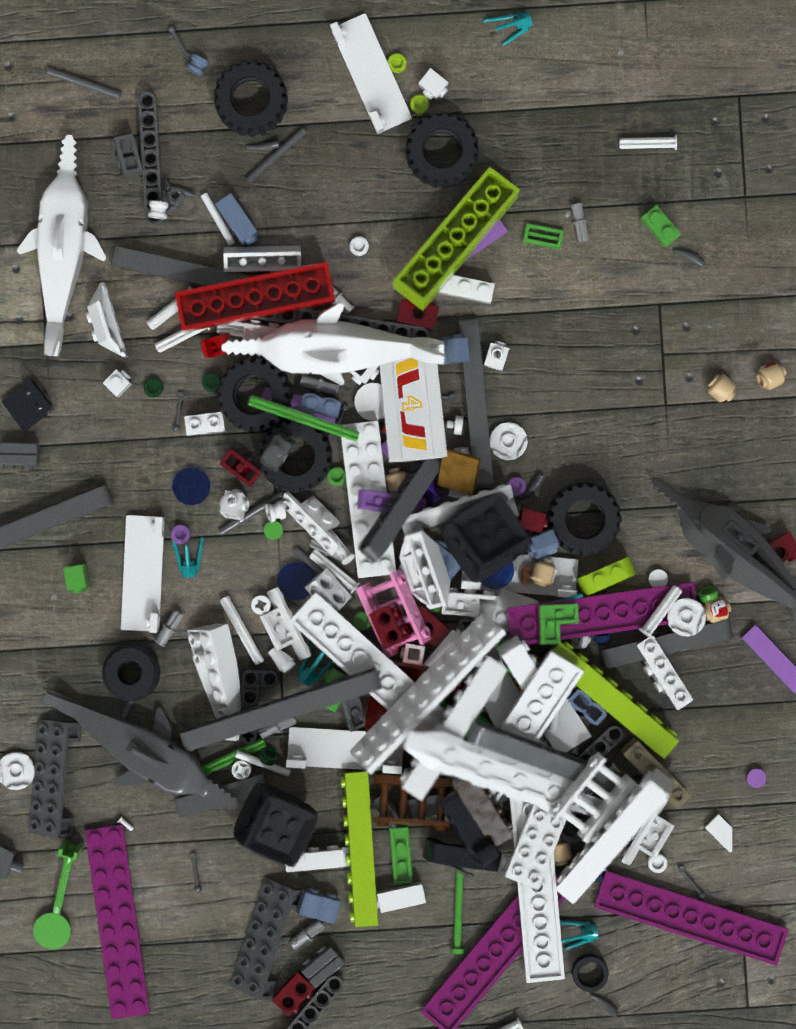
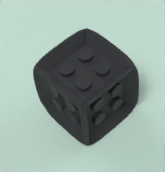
[443,493,529,583]
[233,783,318,867]

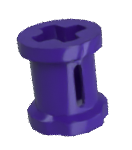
[425,481,444,506]

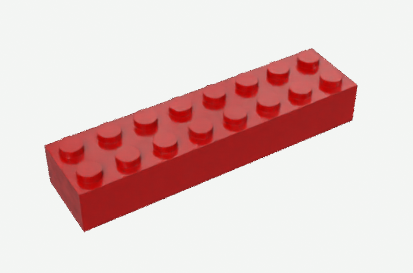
[174,262,335,333]

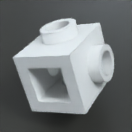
[220,489,249,521]

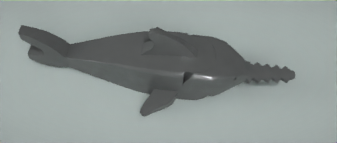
[652,478,796,624]
[42,690,239,810]

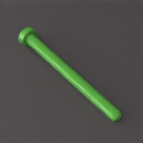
[451,866,464,954]

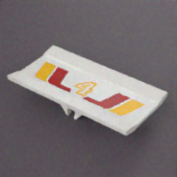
[380,357,447,462]

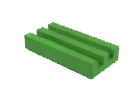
[523,223,564,250]

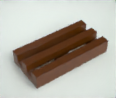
[520,565,531,585]

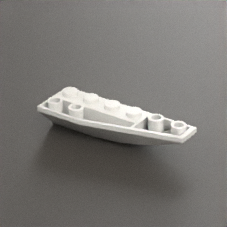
[187,624,241,741]

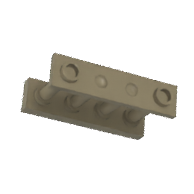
[620,736,692,810]

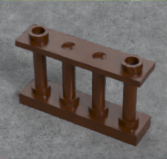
[372,774,453,831]

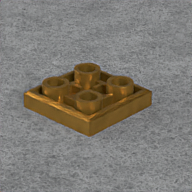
[437,448,481,496]

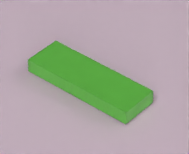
[389,825,413,885]

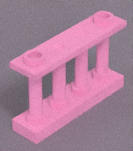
[355,569,432,658]

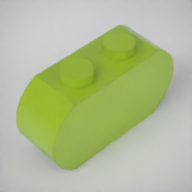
[576,556,637,596]

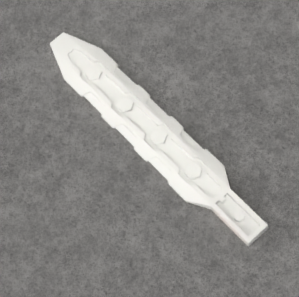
[403,732,603,816]

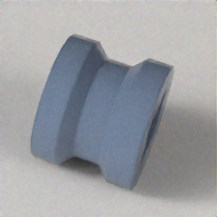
[185,53,209,76]

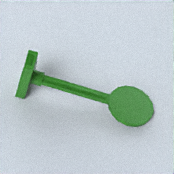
[33,837,84,949]

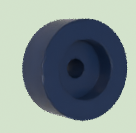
[591,633,611,645]

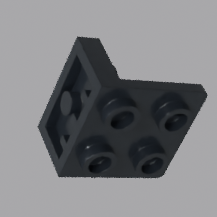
[2,378,55,431]

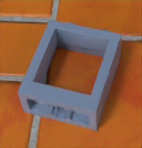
[215,193,260,246]

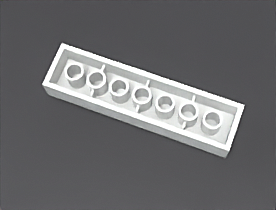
[341,421,396,578]
[400,655,507,801]
[555,767,675,904]

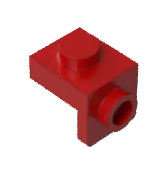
[201,333,231,358]

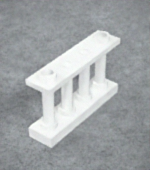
[549,752,637,844]

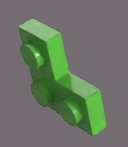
[538,604,579,645]

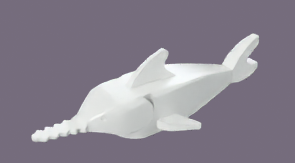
[17,135,106,357]
[221,302,444,385]

